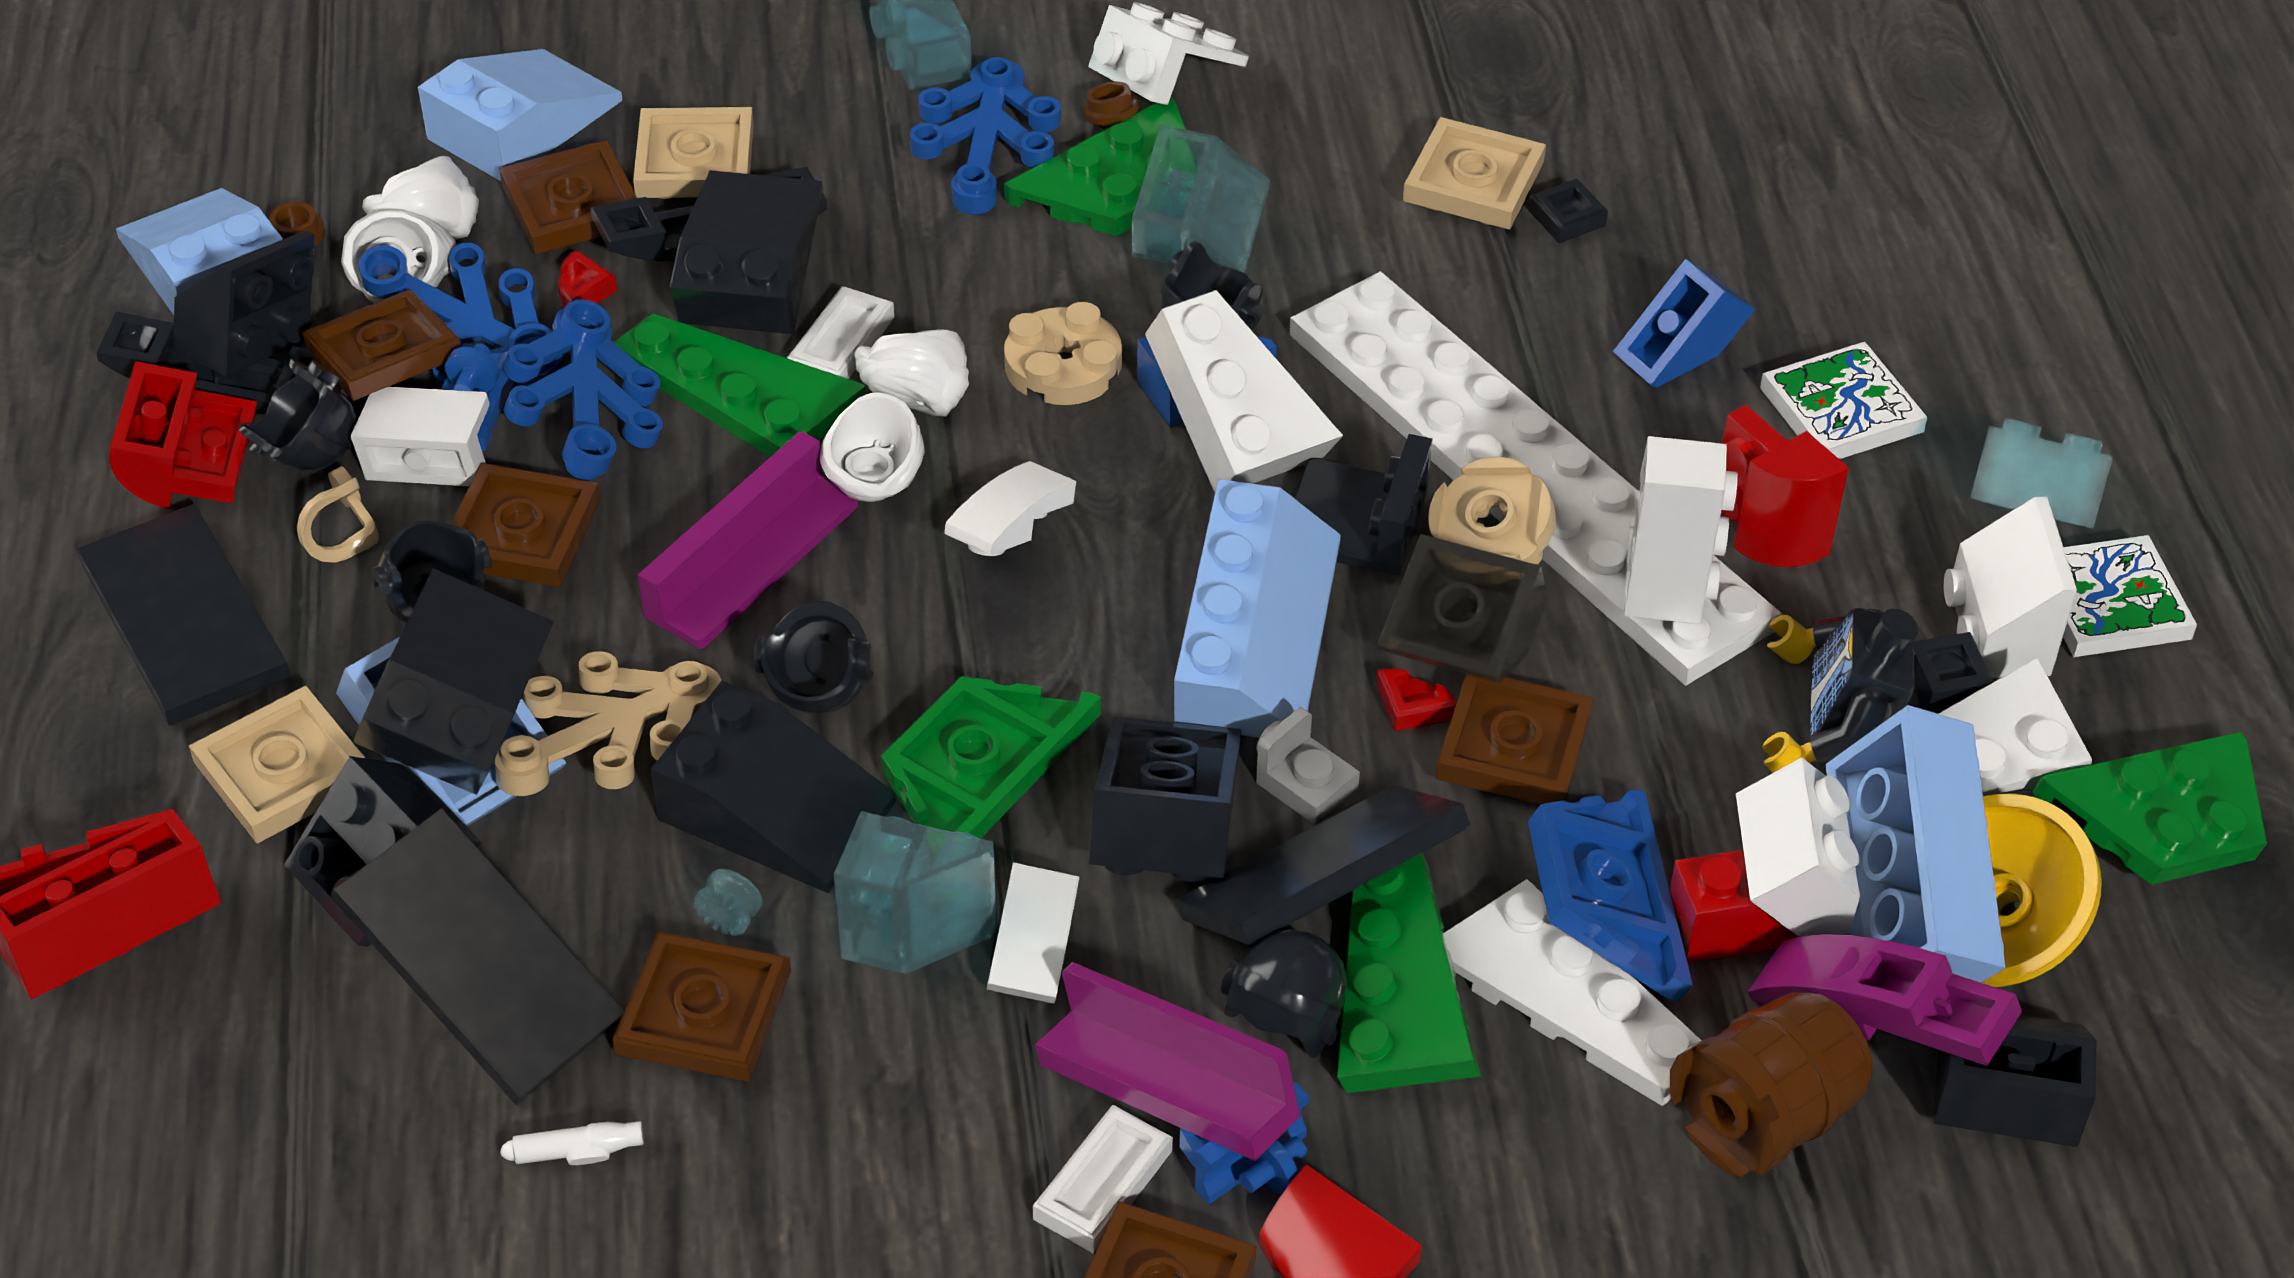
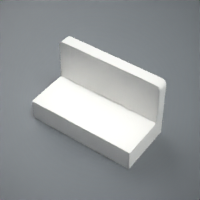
[351,387,490,486]

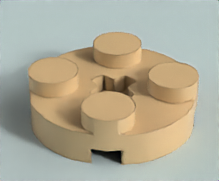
[1004,302,1122,405]
[1428,457,1556,578]

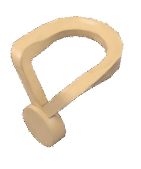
[297,466,379,563]

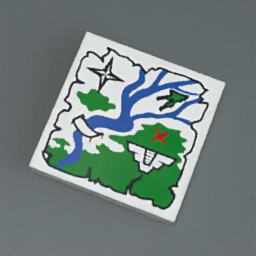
[1760,342,1927,459]
[2063,535,2197,657]

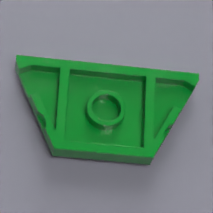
[1004,97,1202,236]
[881,676,1101,871]
[2032,732,2267,885]

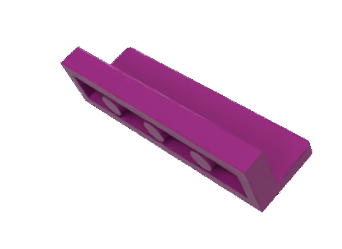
[638,431,858,649]
[1035,963,1300,1161]

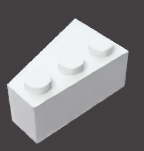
[1145,291,1343,492]
[1624,436,1738,624]

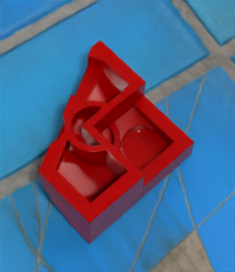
[1259,1164,1422,1278]

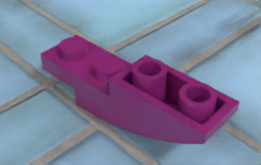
[1748,934,2022,1066]

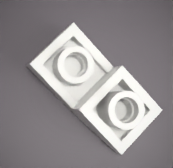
[944,461,1076,556]
[987,863,1079,1004]

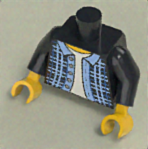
[1763,608,1919,773]

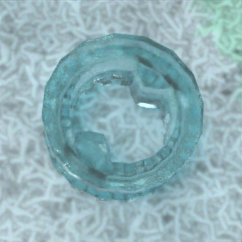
[693,869,763,936]

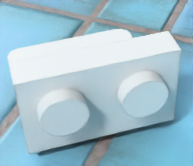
[1088,2,1249,105]

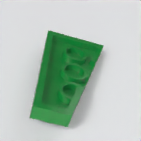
[614,313,867,457]
[1337,853,1482,1094]

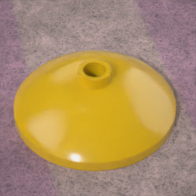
[1982,794,2102,987]

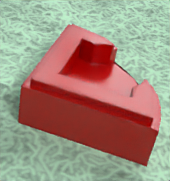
[558,250,617,308]
[1376,668,1457,731]

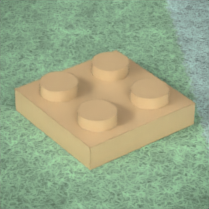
[633,107,754,199]
[1403,117,1546,230]
[189,686,365,844]

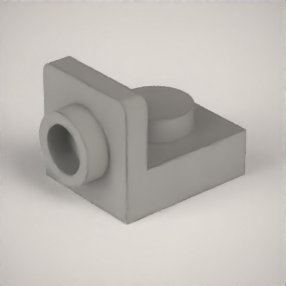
[1256,707,1360,825]

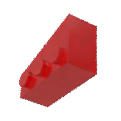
[0,809,221,1000]

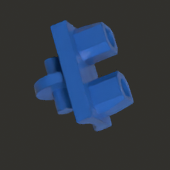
[441,343,514,451]
[1180,1082,1310,1205]

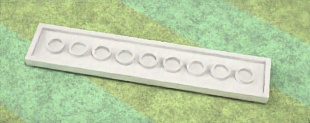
[1289,271,1782,686]

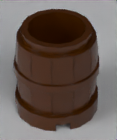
[1669,992,1872,1177]

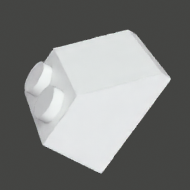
[1944,496,2077,678]
[1736,758,1860,937]

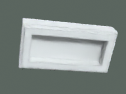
[787,286,894,379]
[1033,1105,1173,1254]

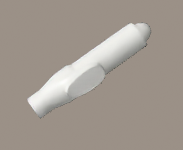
[500,1121,644,1165]

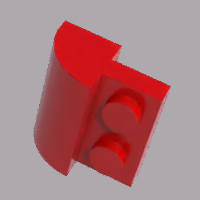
[109,361,257,509]
[1721,405,1849,567]

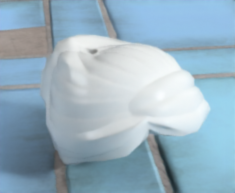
[362,156,479,240]
[341,210,457,303]
[854,329,969,417]
[820,392,925,502]

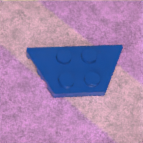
[1528,789,1693,1003]

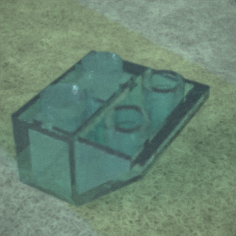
[869,0,972,90]
[1132,124,1270,273]
[1970,418,2113,529]
[834,811,996,974]

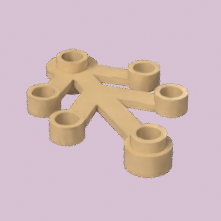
[494,652,721,796]

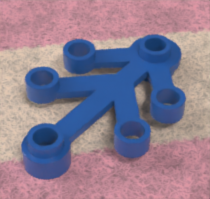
[910,57,1061,215]
[359,242,564,390]
[503,300,663,480]

